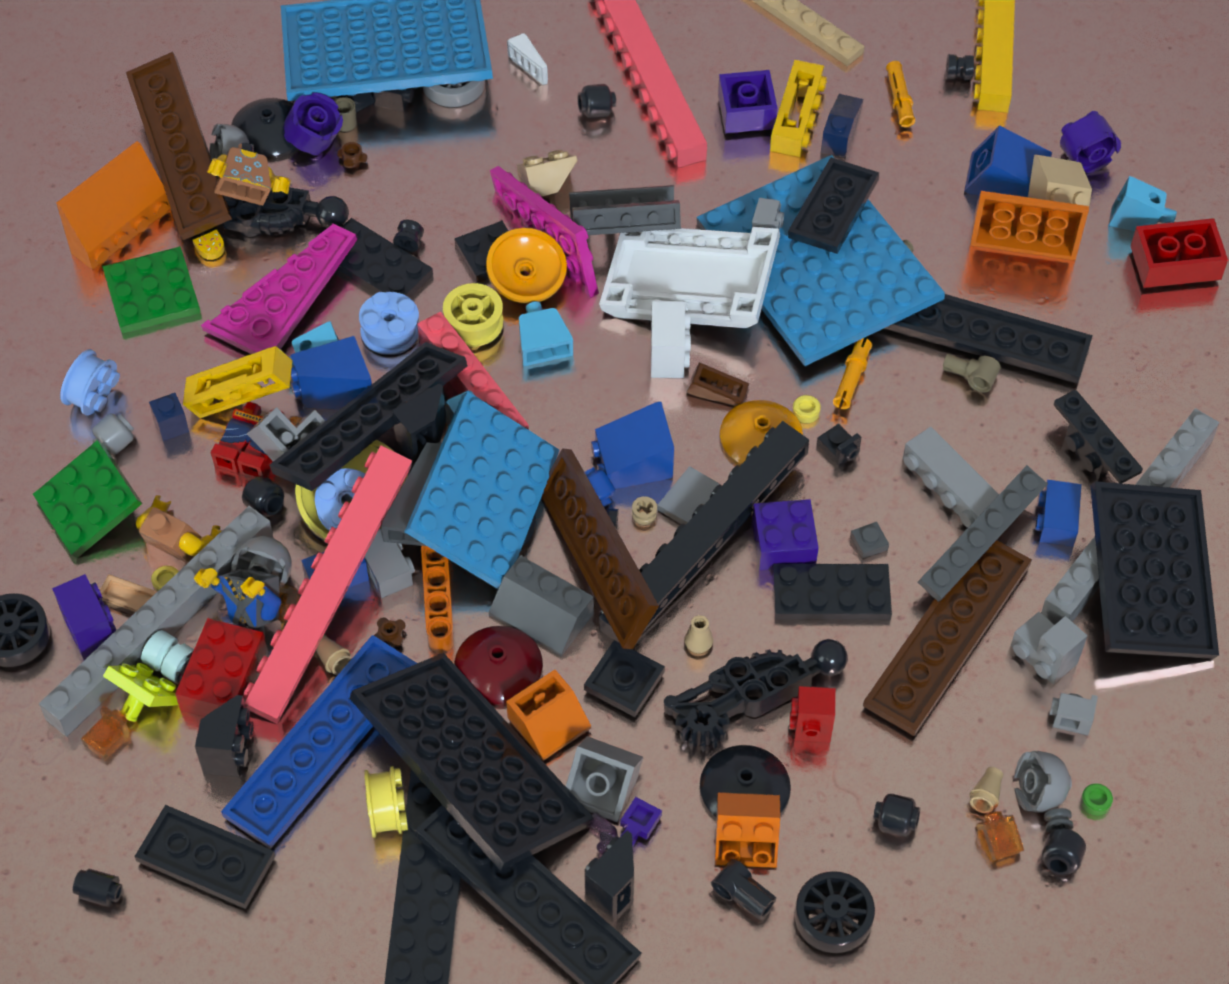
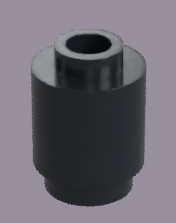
[73,869,123,907]

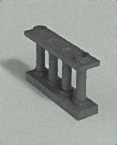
[569,185,681,235]

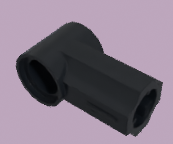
[711,859,777,920]

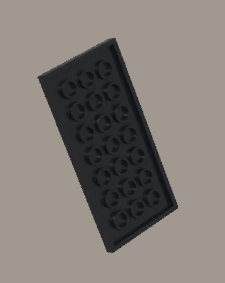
[349,652,594,871]

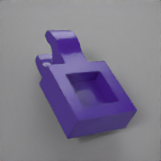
[620,797,662,847]

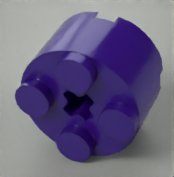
[284,93,343,155]
[1060,111,1121,173]

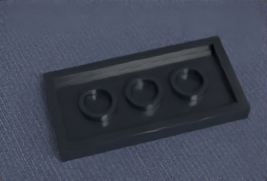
[788,157,879,254]
[337,218,433,298]
[772,564,892,620]
[134,804,275,909]

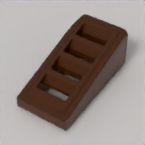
[686,362,749,406]

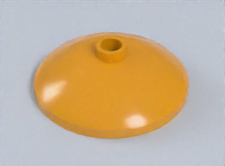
[486,228,567,303]
[719,400,803,466]

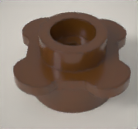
[337,142,368,168]
[374,617,406,647]

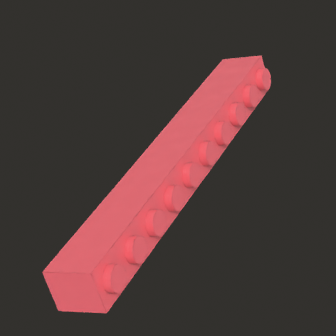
[595,0,707,168]
[243,446,412,724]

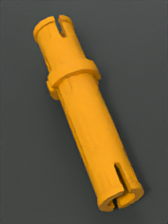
[886,61,915,127]
[833,338,872,409]

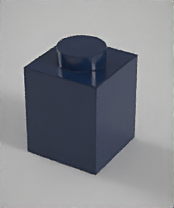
[149,392,189,441]

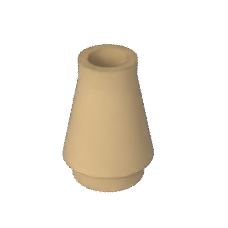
[684,615,713,654]
[316,634,352,675]
[969,767,1003,813]

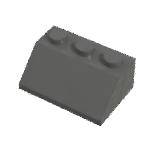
[489,555,594,657]

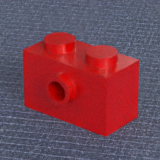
[789,686,836,743]

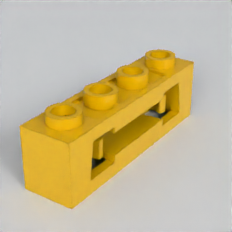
[770,60,827,157]
[183,346,292,418]

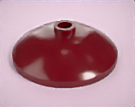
[454,626,543,706]

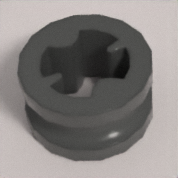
[1044,808,1074,833]

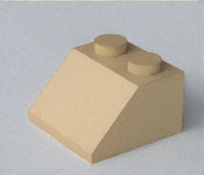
[1028,155,1092,206]

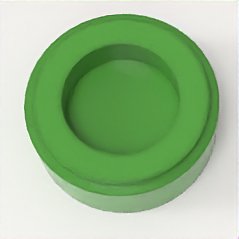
[1081,783,1113,816]

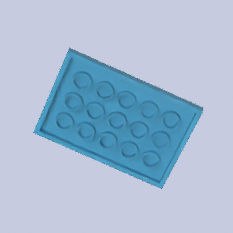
[404,391,560,589]

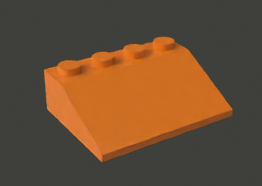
[56,141,171,270]
[970,191,1089,261]

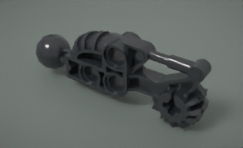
[218,176,349,237]
[664,639,848,752]

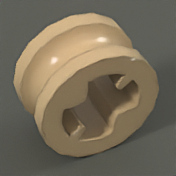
[632,496,657,525]

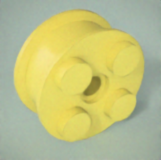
[443,283,504,348]
[364,766,408,838]

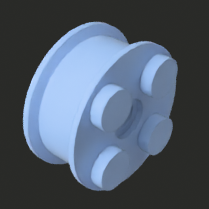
[359,292,419,355]
[60,349,120,416]
[315,468,365,531]

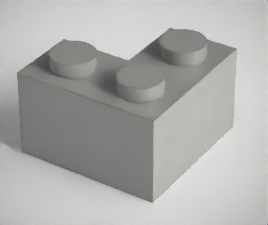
[247,407,325,462]
[1011,612,1088,685]

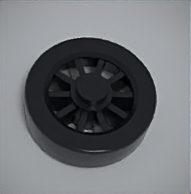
[0,593,50,667]
[795,871,875,953]

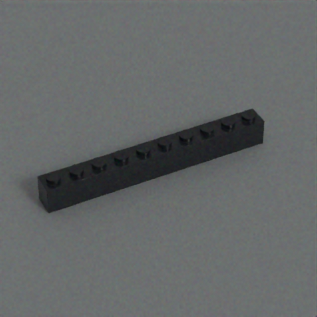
[599,421,809,643]

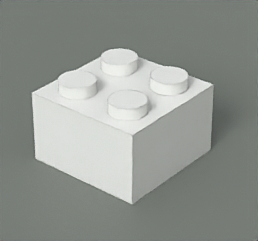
[651,301,691,378]

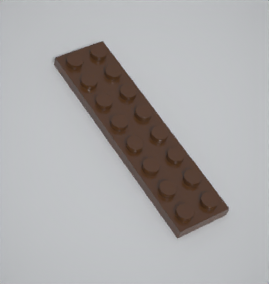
[126,52,232,240]
[542,448,659,649]
[863,540,1032,736]

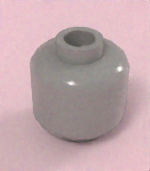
[92,413,134,454]

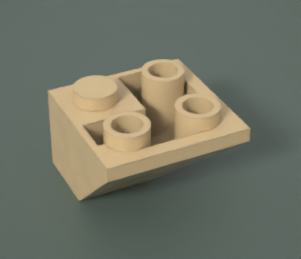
[517,150,577,196]

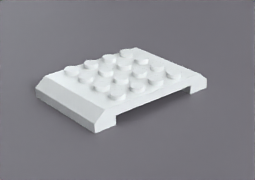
[599,227,780,328]

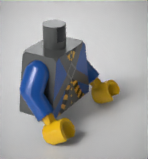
[194,568,281,637]

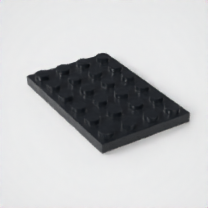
[1090,481,1219,659]

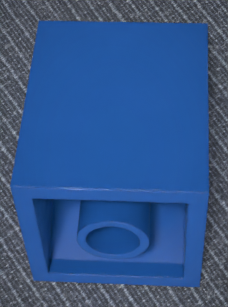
[964,125,1052,197]
[290,336,372,410]
[591,401,674,489]

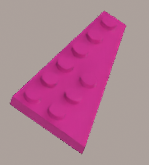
[490,166,599,298]
[201,224,357,354]

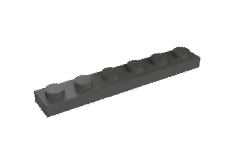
[917,465,1048,602]

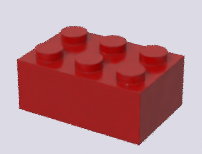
[1131,218,1228,288]
[175,618,267,717]

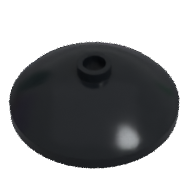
[231,98,298,160]
[699,745,791,820]

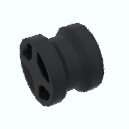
[393,219,424,253]

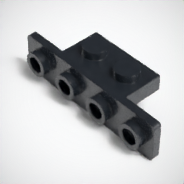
[1054,390,1143,484]

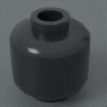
[577,84,616,118]
[242,476,285,518]
[873,793,920,837]
[1042,828,1086,875]

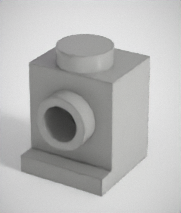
[752,198,784,243]
[1049,693,1098,735]

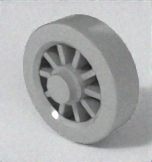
[422,80,485,107]

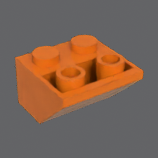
[506,669,591,761]
[715,793,780,868]

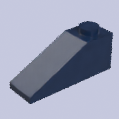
[821,94,864,158]

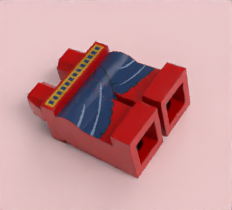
[210,401,284,478]

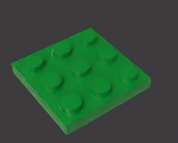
[102,246,201,334]
[33,440,143,558]

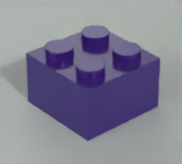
[718,70,778,133]
[752,499,819,570]
[52,574,116,661]

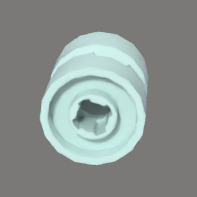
[141,630,194,684]

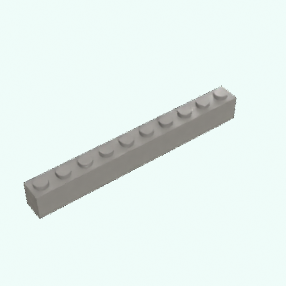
[1041,408,1220,625]
[39,506,274,737]

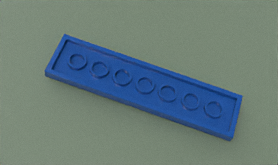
[221,635,417,849]

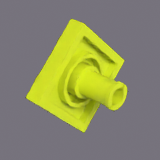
[103,663,178,722]

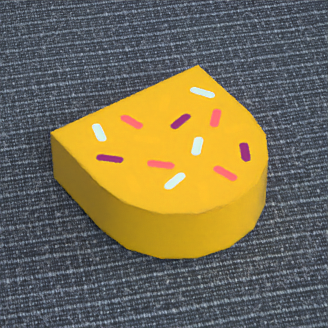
[193,230,225,260]

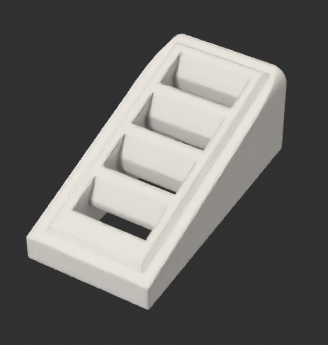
[507,33,548,85]

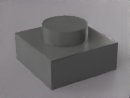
[850,521,889,559]

